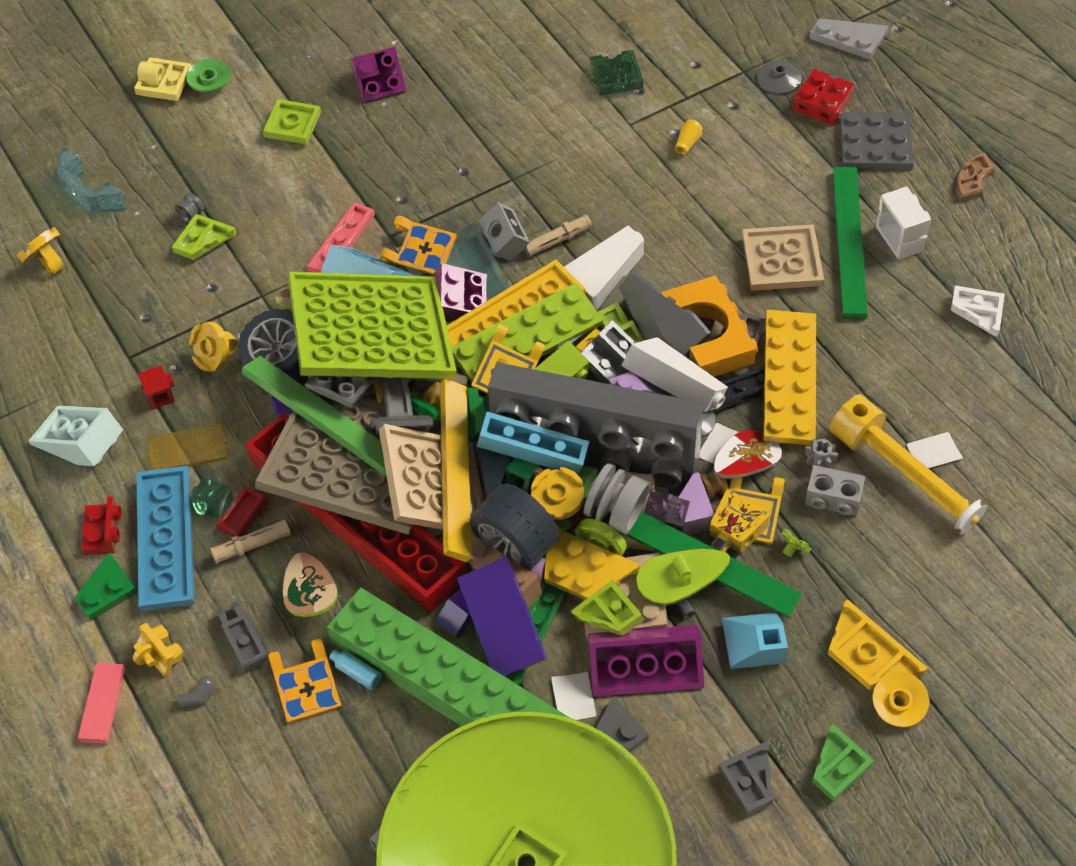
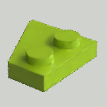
[172,214,236,260]

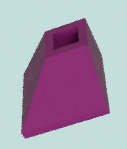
[349,47,407,102]

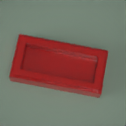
[216,486,268,537]

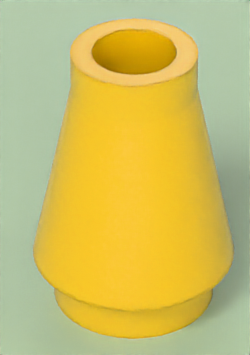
[675,120,703,155]

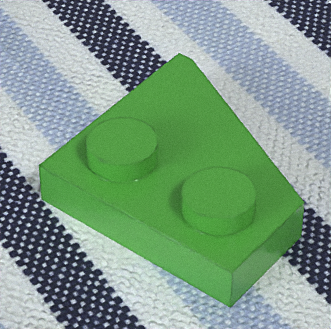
[812,724,874,802]

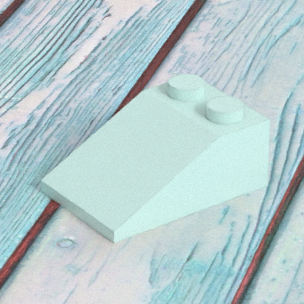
[28,406,123,466]

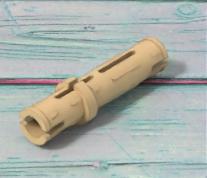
[524,214,592,257]
[210,519,291,564]

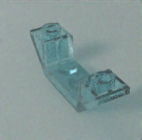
[57,147,127,213]

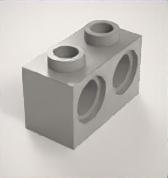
[805,465,865,516]

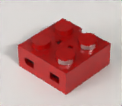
[793,69,855,125]

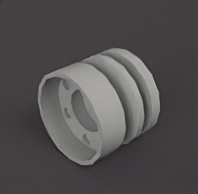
[584,464,651,534]

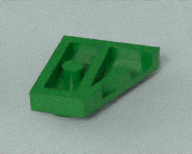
[75,553,137,621]

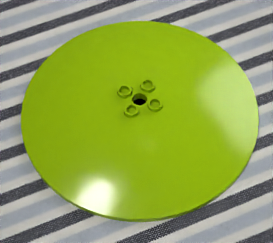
[376,712,677,866]

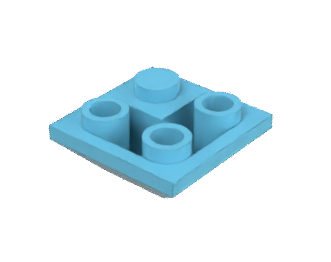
[721,612,788,669]

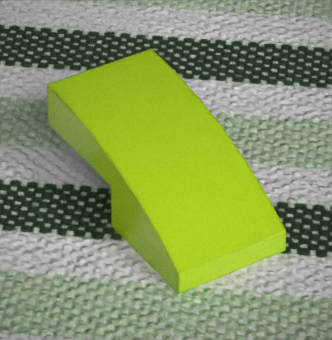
[598,302,645,343]

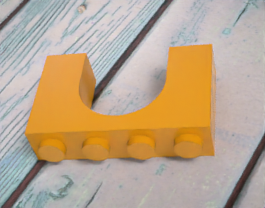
[661,275,758,377]

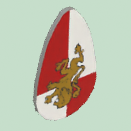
[713,430,782,478]

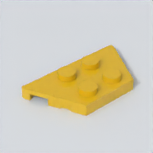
[544,530,640,600]
[828,599,928,690]

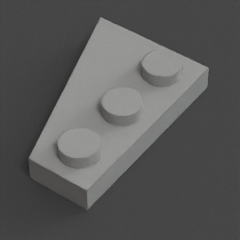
[809,18,889,60]

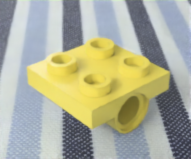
[134,57,191,101]

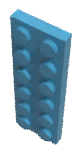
[136,466,195,612]

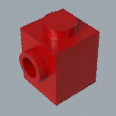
[138,365,175,410]

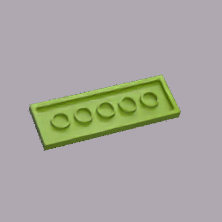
[451,282,603,388]

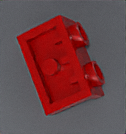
[81,496,122,555]

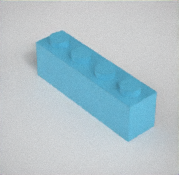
[477,412,589,475]

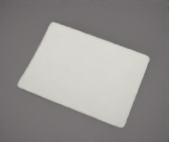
[700,423,738,464]
[907,432,963,468]
[551,672,596,720]

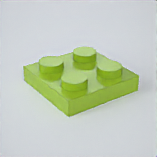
[263,99,321,145]

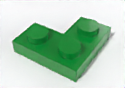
[467,388,486,442]

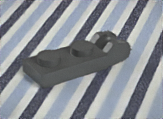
[215,600,269,672]

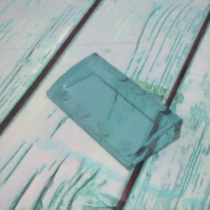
[446,222,511,302]

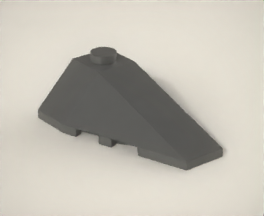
[619,271,711,358]

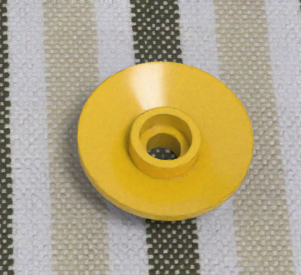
[872,671,929,728]

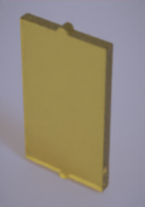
[147,423,228,470]

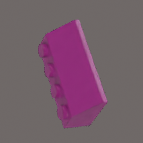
[588,625,704,697]

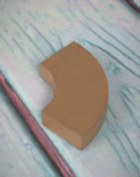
[956,153,995,202]

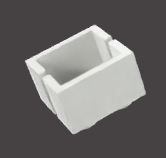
[876,186,931,260]

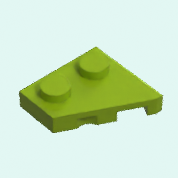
[571,579,645,636]

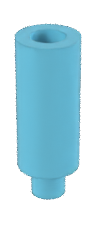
[330,649,382,690]

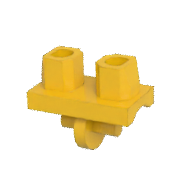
[133,623,183,677]

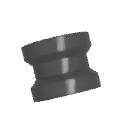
[174,193,205,223]

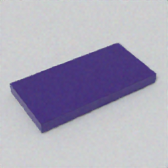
[457,556,547,677]

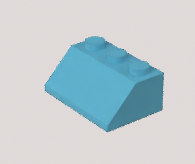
[321,245,412,276]

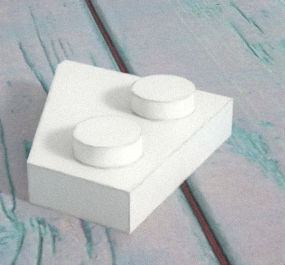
[951,286,1005,336]

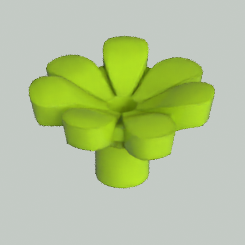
[781,528,812,558]

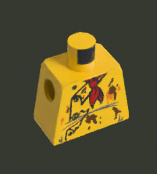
[710,489,771,553]

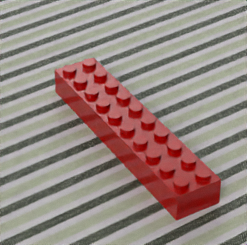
[245,413,467,613]

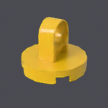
[17,227,64,275]
[189,322,238,371]
[531,467,585,520]

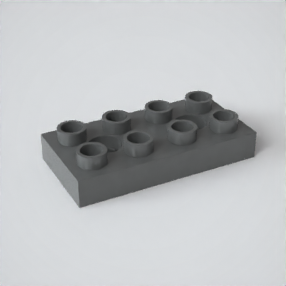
[488,362,704,489]

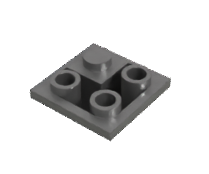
[305,376,376,408]

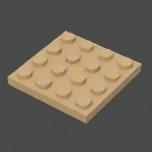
[379,424,484,535]

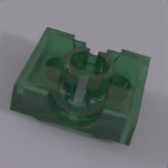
[590,50,643,96]

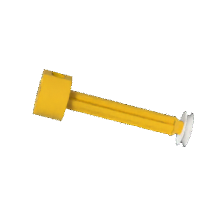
[829,394,987,535]

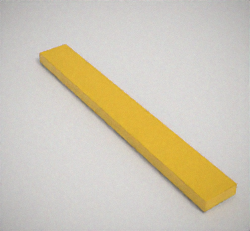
[440,379,472,562]

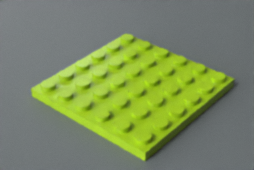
[288,272,456,379]

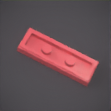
[78,663,125,744]

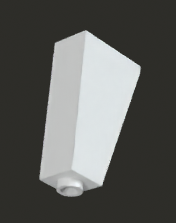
[564,225,644,309]
[621,337,728,412]

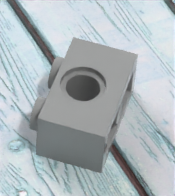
[479,202,530,261]

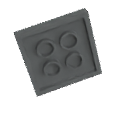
[840,112,914,170]

